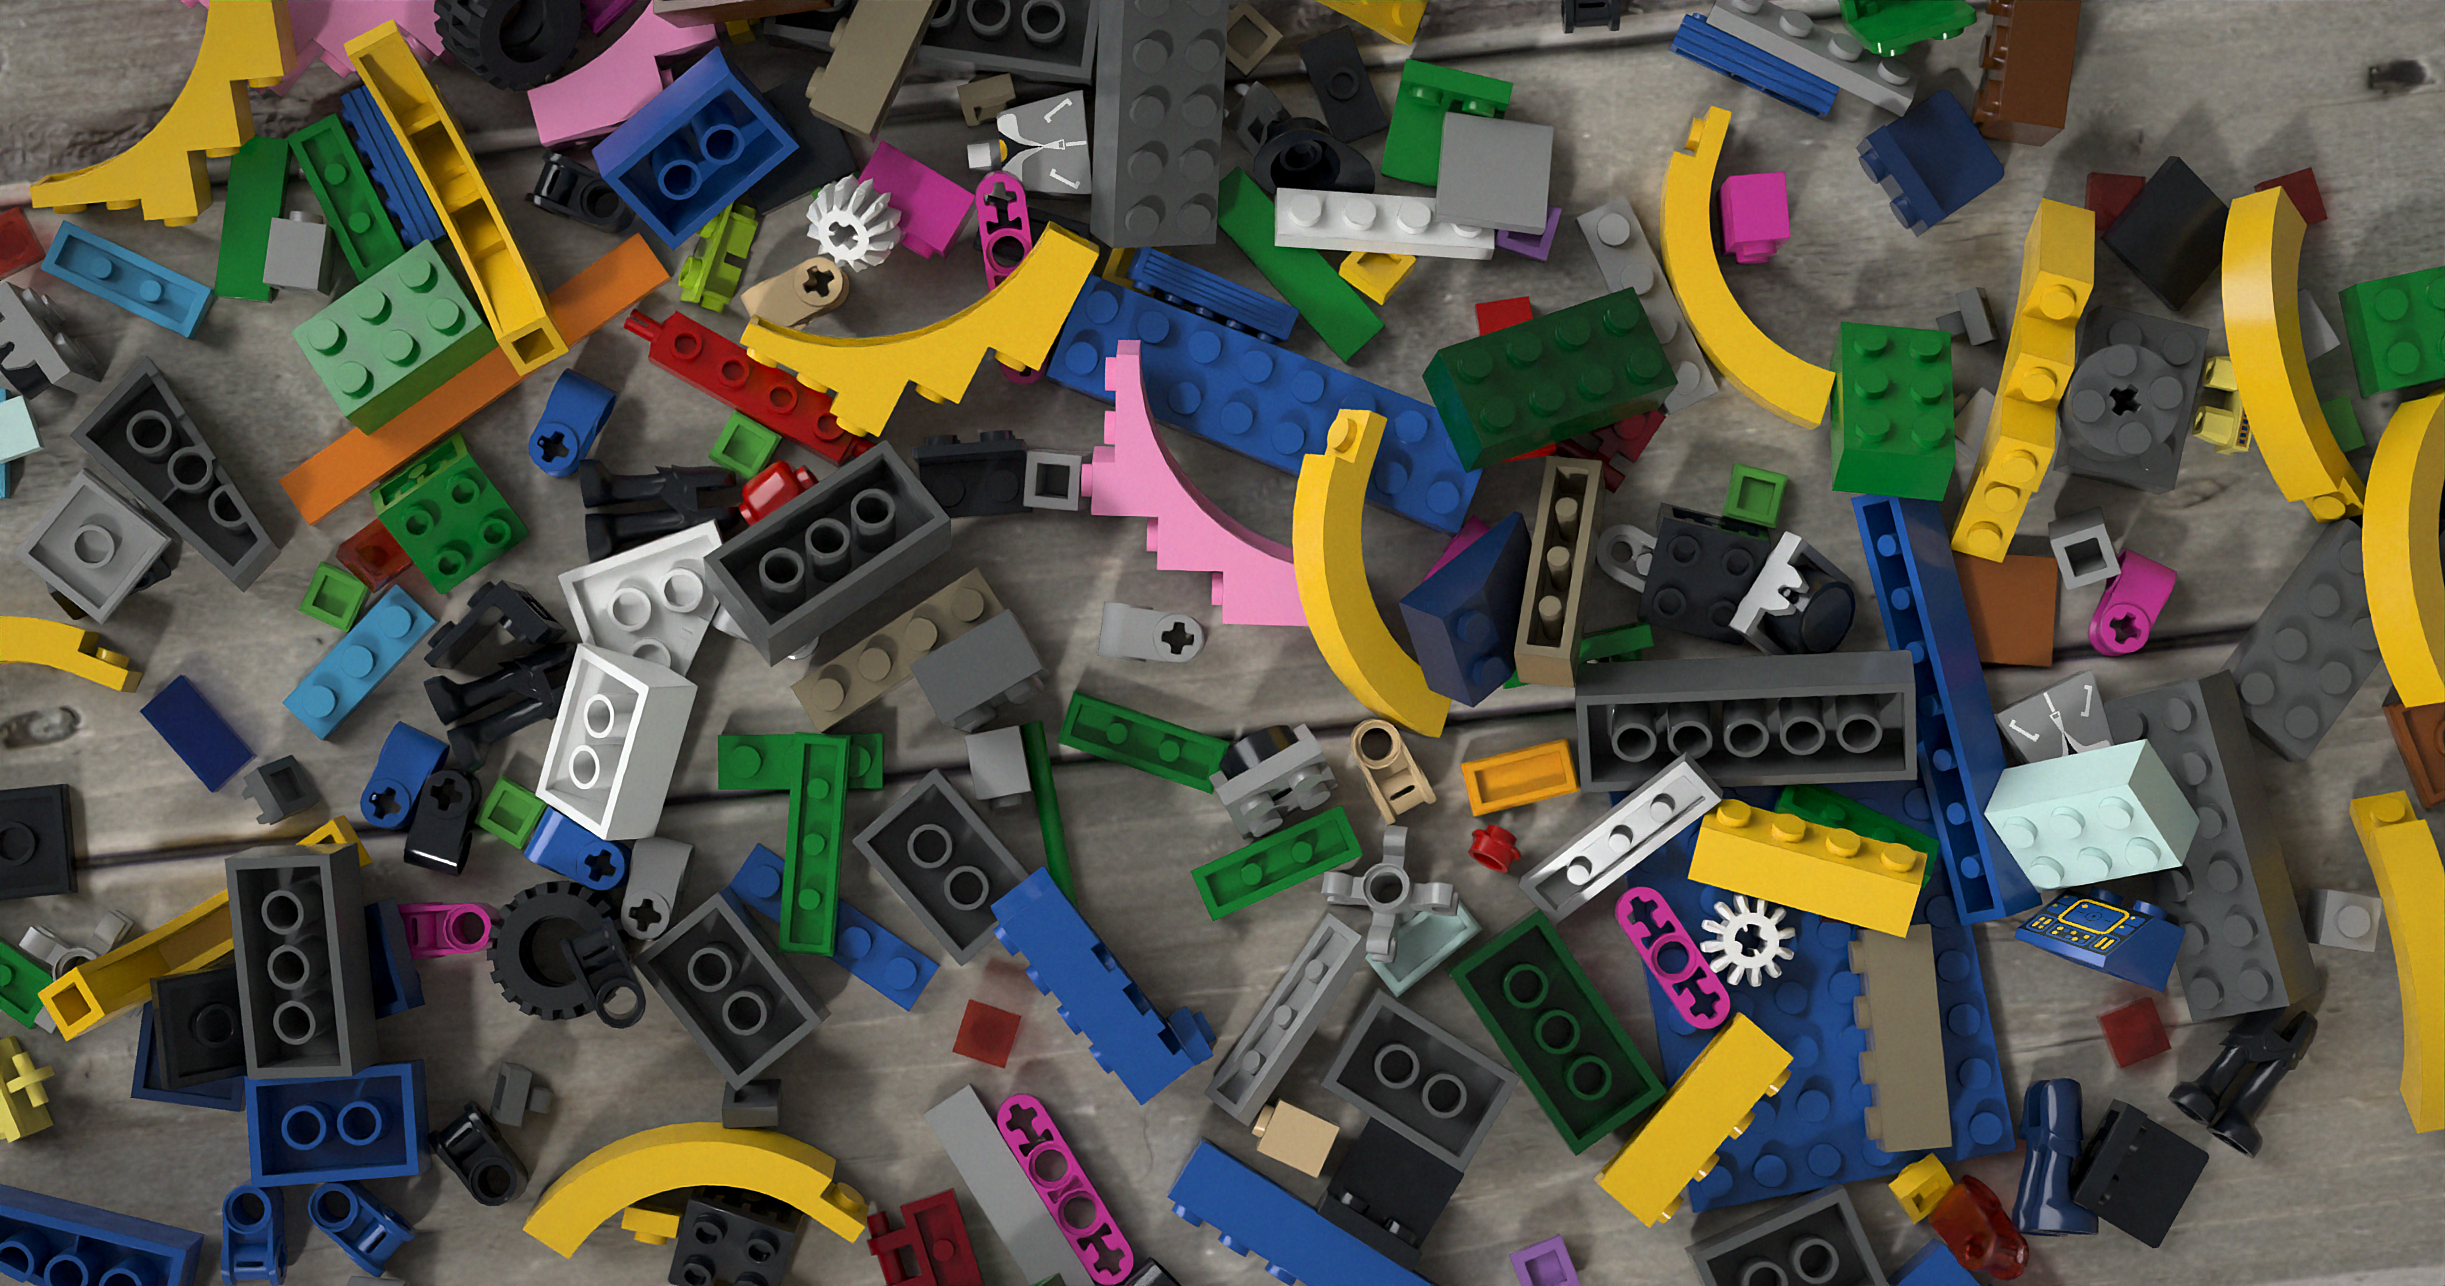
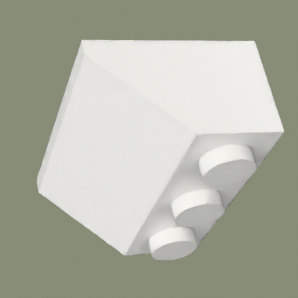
[535,643,698,841]

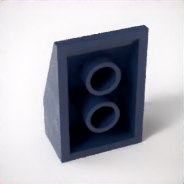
[1398,511,1532,708]

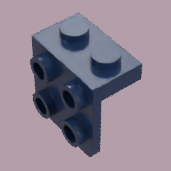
[1856,90,2004,237]

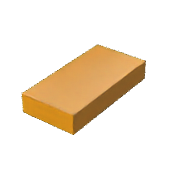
[1460,738,1580,817]

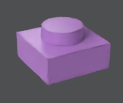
[1495,205,1562,264]
[1509,1233,1581,1286]

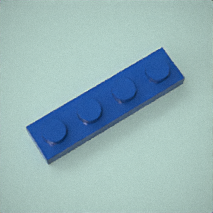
[729,843,940,1012]

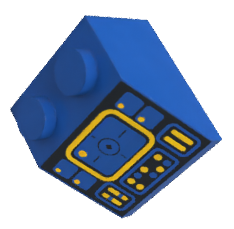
[2014,886,2186,993]

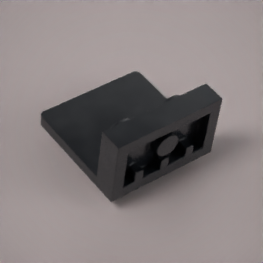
[912,430,1033,520]
[1637,502,1771,646]
[424,580,567,670]
[2070,1099,2209,1248]
[1315,1117,1464,1272]
[668,1185,806,1286]

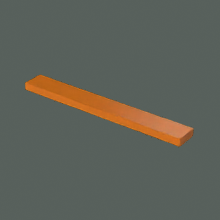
[278,232,672,526]

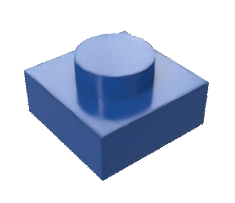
[1165,1006,1217,1066]

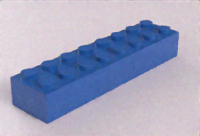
[1046,274,1484,538]

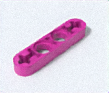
[976,170,1048,385]
[997,1093,1134,1285]

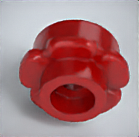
[1468,825,1521,873]

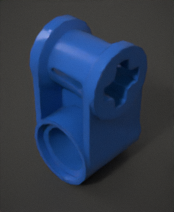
[528,368,618,478]
[360,721,451,830]
[524,805,632,891]
[221,1179,288,1286]
[308,1180,417,1277]

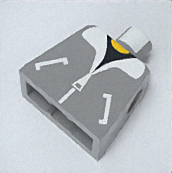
[967,90,1092,202]
[1993,669,2114,766]

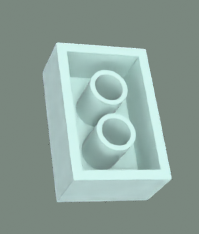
[1984,739,2200,893]

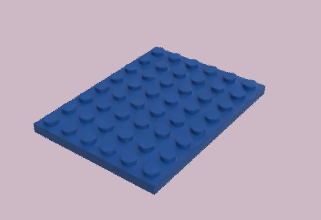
[1608,756,2017,1213]

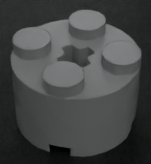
[2057,344,2183,461]

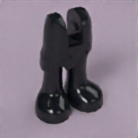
[579,459,740,563]
[423,642,577,775]
[2167,1006,2318,1158]

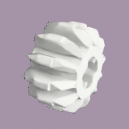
[806,174,903,273]
[1700,893,1795,987]

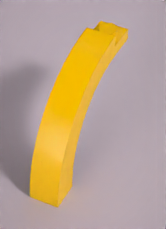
[1659,106,1836,430]
[2222,186,2366,524]
[2362,384,2445,708]
[1292,409,1452,738]
[0,616,143,693]
[2349,790,2445,1134]
[37,815,373,1042]
[522,1122,869,1260]

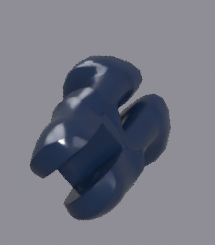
[2011,1078,2099,1237]

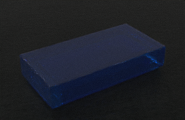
[140,675,257,793]

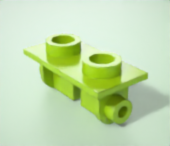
[678,201,758,314]

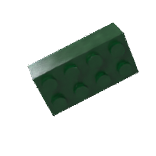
[1422,286,1678,473]
[1445,907,1667,1156]

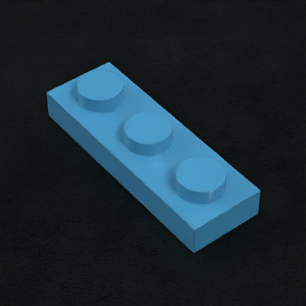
[40,220,215,340]
[282,584,439,741]

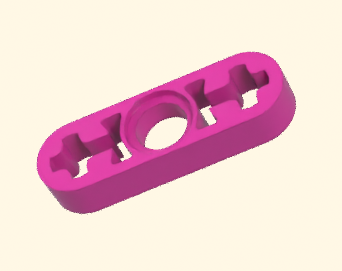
[1615,886,1730,1029]

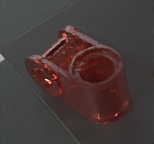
[1928,1175,2030,1281]

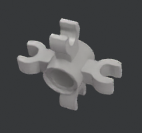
[1321,825,1460,963]
[19,910,144,1034]

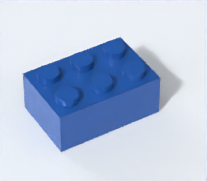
[592,46,800,251]
[244,1059,432,1188]

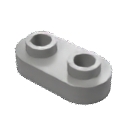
[1595,524,1657,595]

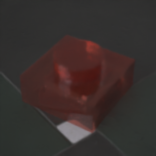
[2254,167,2328,226]
[2084,172,2146,231]
[0,206,46,281]
[335,518,414,594]
[2096,996,2172,1068]
[952,998,1022,1069]

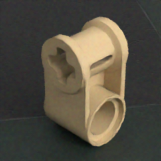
[740,257,851,331]
[1349,718,1437,825]

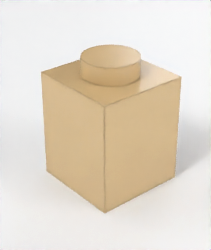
[1251,1096,1340,1178]

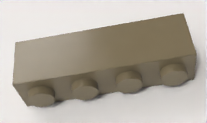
[806,0,941,144]
[1514,456,1606,688]
[790,567,1005,734]
[1848,922,1953,1153]

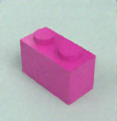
[857,140,977,260]
[1716,172,1791,265]

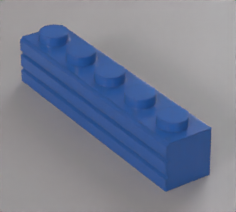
[1669,13,1840,120]
[340,85,451,249]
[1125,247,1299,345]

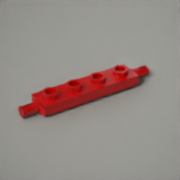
[623,308,876,468]

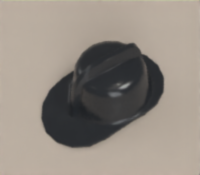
[1253,117,1375,195]

